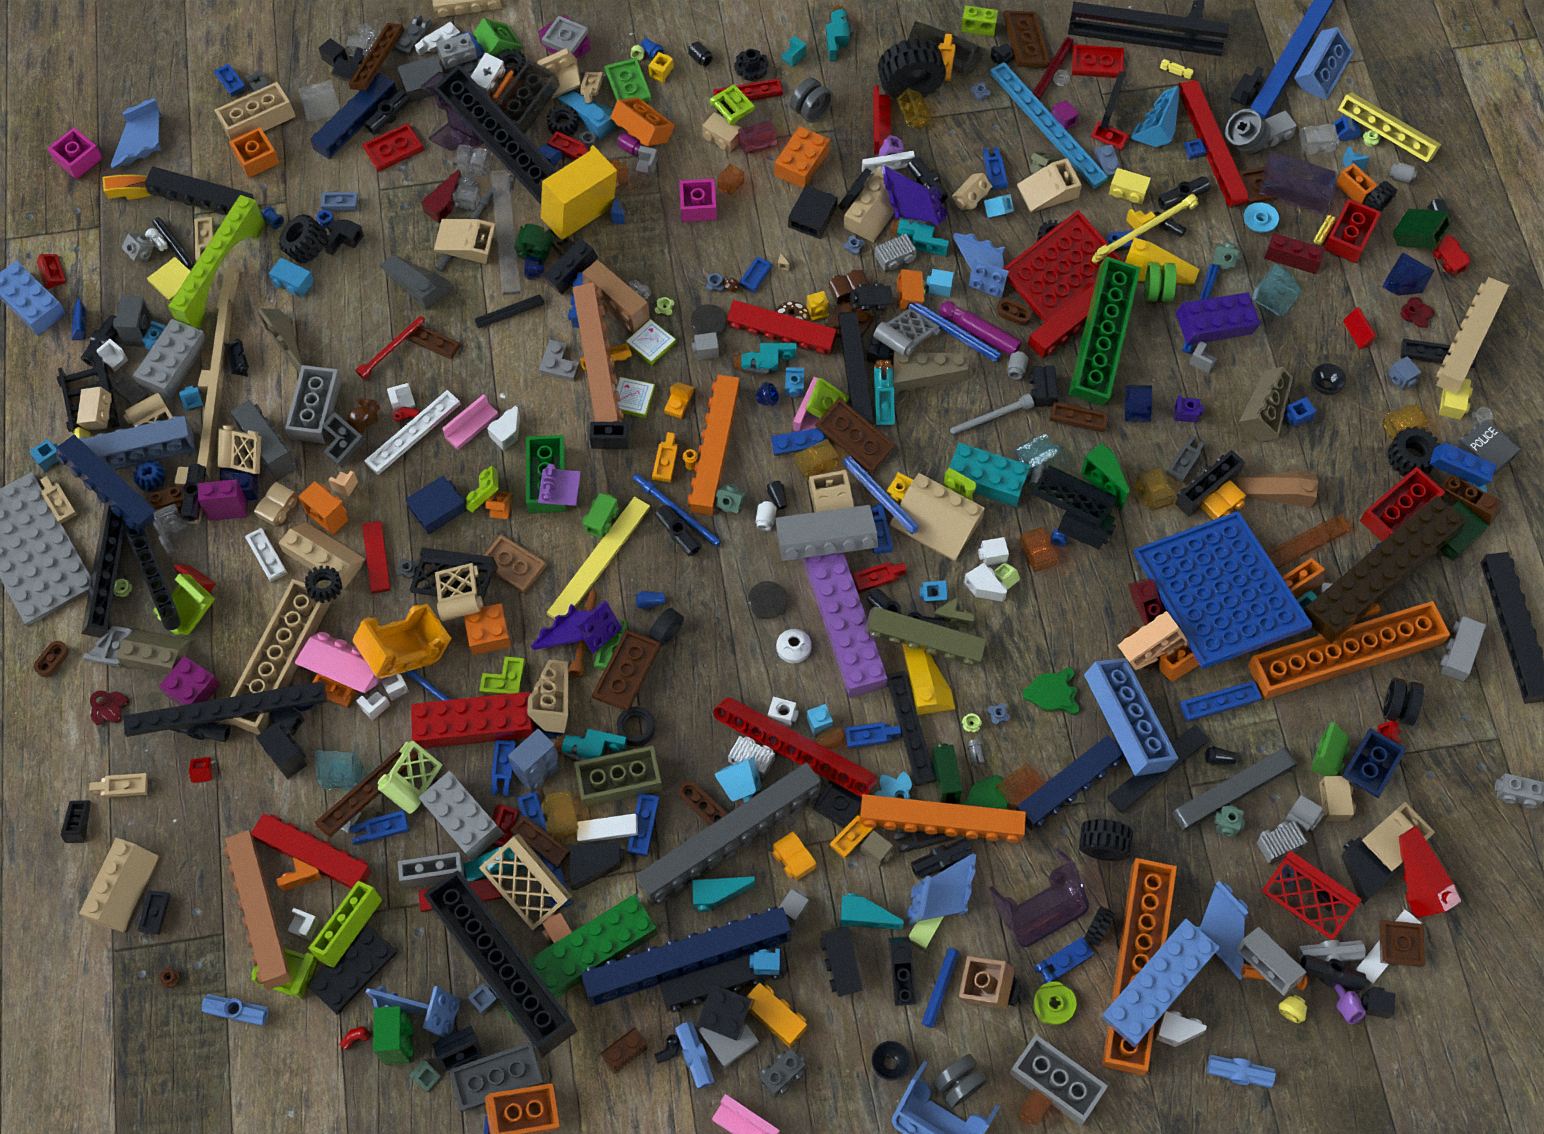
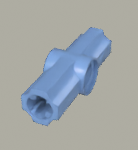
[201,994,269,1026]
[675,1021,715,1089]
[1207,1055,1276,1088]

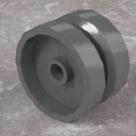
[790,77,833,123]
[1225,109,1271,154]
[933,1054,989,1108]

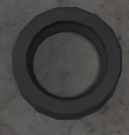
[649,607,684,646]
[616,706,655,747]

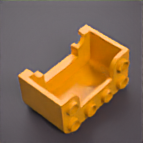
[353,603,451,679]

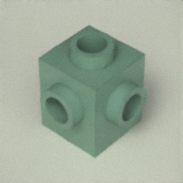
[1213,242,1241,269]
[715,484,747,513]
[1214,806,1245,837]

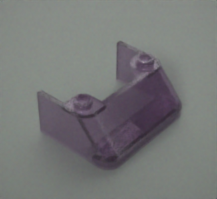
[421,71,484,151]
[989,848,1089,947]

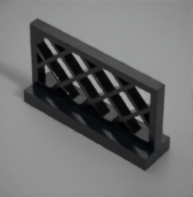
[1030,465,1117,526]
[409,547,498,601]

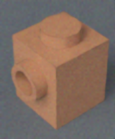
[542,913,572,944]

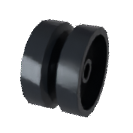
[1383,677,1424,726]

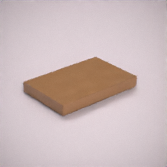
[484,534,547,594]

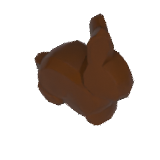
[347,398,380,433]

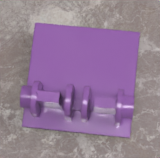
[538,464,581,506]

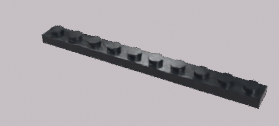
[123,681,327,737]

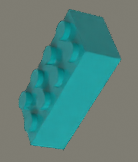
[949,443,1030,507]

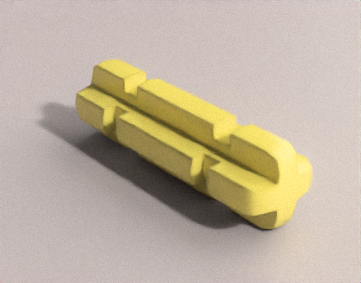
[1160,59,1193,79]
[1314,215,1336,245]

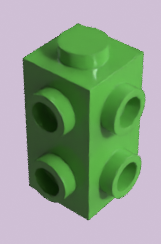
[582,493,619,539]

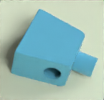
[715,756,762,803]

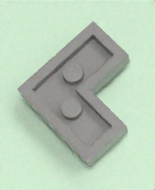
[539,340,580,381]

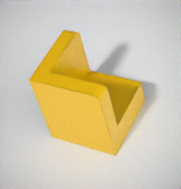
[1126,209,1156,229]

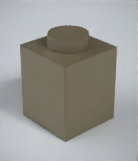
[860,830,893,867]

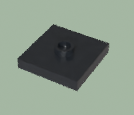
[838,168,872,211]

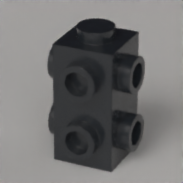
[850,283,893,311]

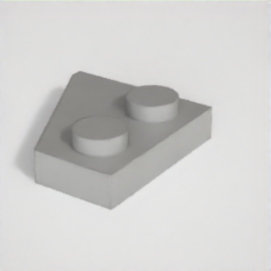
[83,626,132,667]

